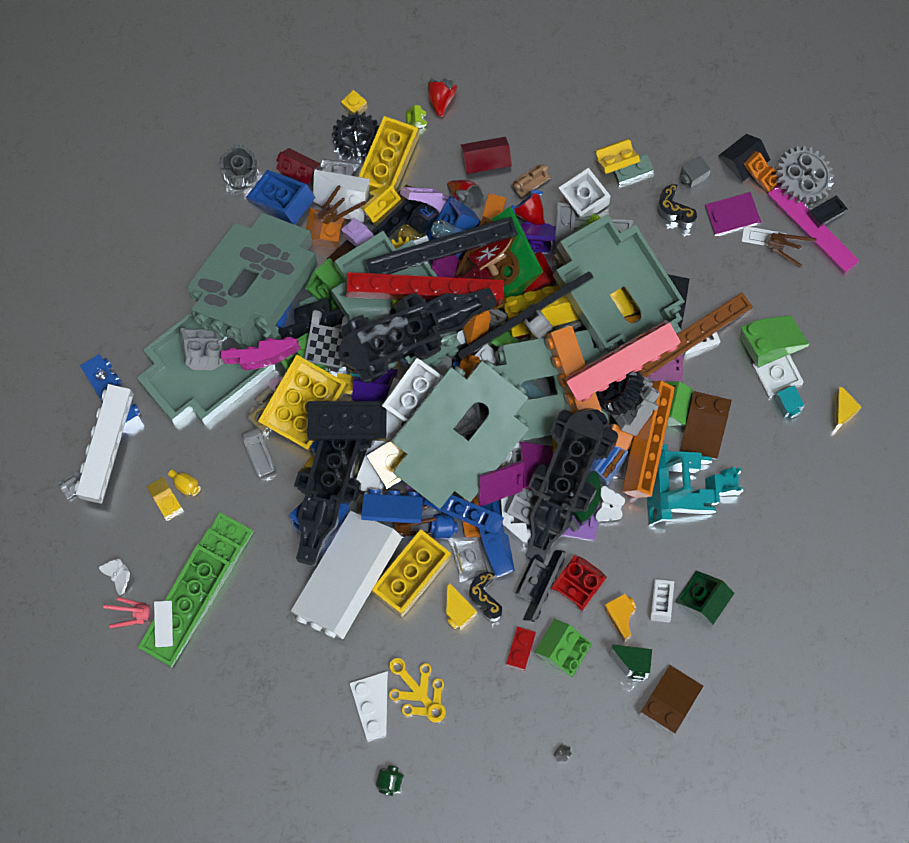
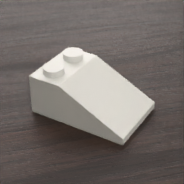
[313,170,370,222]

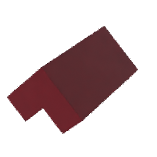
[461,136,512,174]

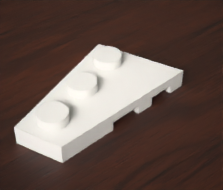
[350,671,388,741]

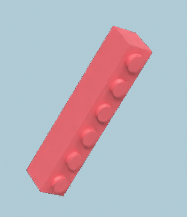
[564,320,681,402]

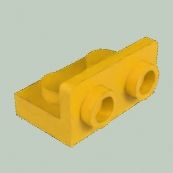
[595,138,640,174]

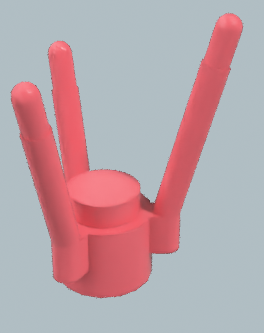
[103,597,150,628]

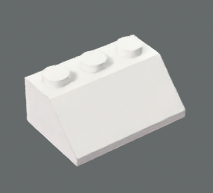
[382,357,443,422]

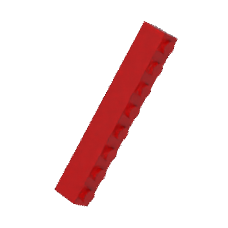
[346,272,504,305]

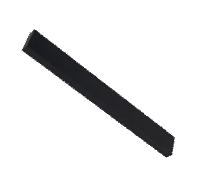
[365,217,518,274]
[457,271,595,359]

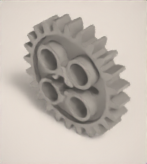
[775,146,834,205]

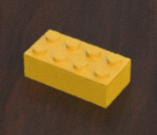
[358,116,419,192]
[502,285,580,338]
[371,529,452,618]

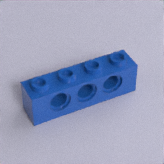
[80,354,141,431]
[424,495,504,535]

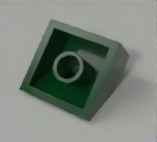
[675,570,735,625]
[609,644,652,681]

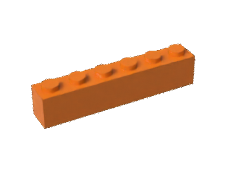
[545,326,602,413]
[622,380,675,498]

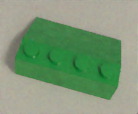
[491,207,543,298]

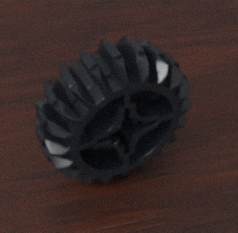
[332,110,379,160]
[597,371,645,415]

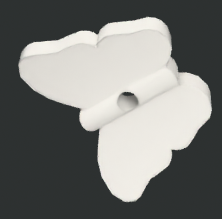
[595,486,625,522]
[99,558,130,595]

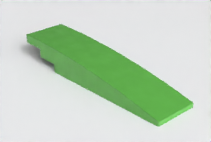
[138,512,254,667]

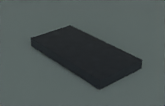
[307,401,387,441]

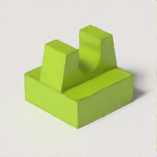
[406,105,427,128]

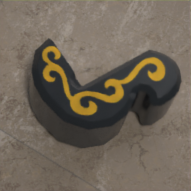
[658,184,697,229]
[469,572,502,622]

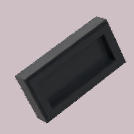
[807,195,848,228]

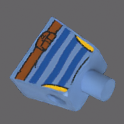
[594,446,628,486]

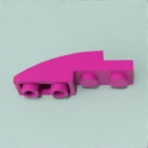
[221,337,301,371]

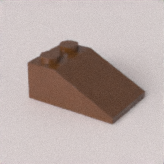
[680,391,732,460]
[639,665,704,737]

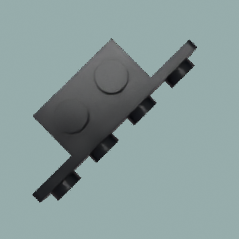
[278,298,345,339]
[515,550,566,622]

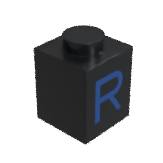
[406,203,439,234]

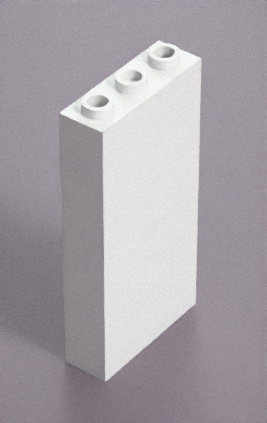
[291,511,402,639]

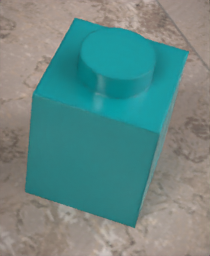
[775,385,805,418]

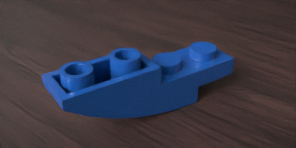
[479,500,515,577]

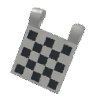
[304,310,348,368]

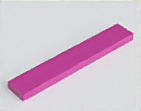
[767,183,859,274]

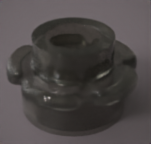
[554,743,572,762]

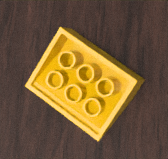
[258,355,349,451]

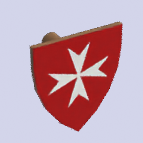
[468,239,512,276]

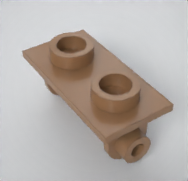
[510,164,551,198]

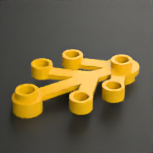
[389,658,446,723]

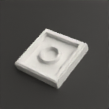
[752,354,804,398]

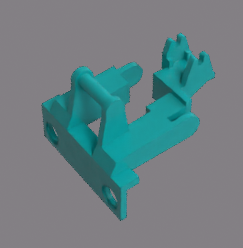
[647,444,743,525]

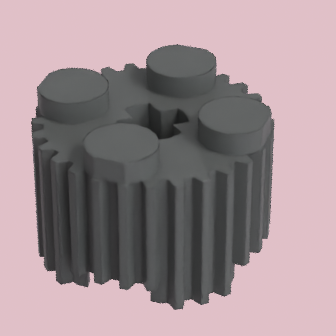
[219,145,259,188]

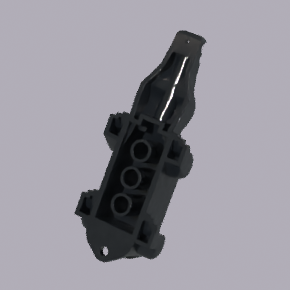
[338,288,497,383]
[526,408,619,563]
[294,441,375,566]

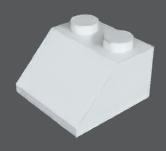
[558,168,611,218]

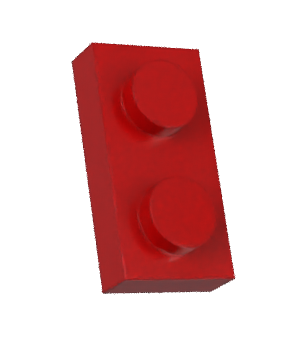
[506,626,536,671]

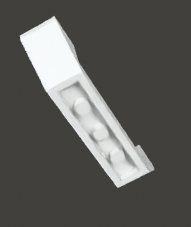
[501,441,531,546]

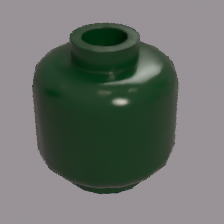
[376,765,404,796]

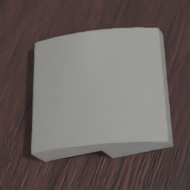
[505,488,539,526]

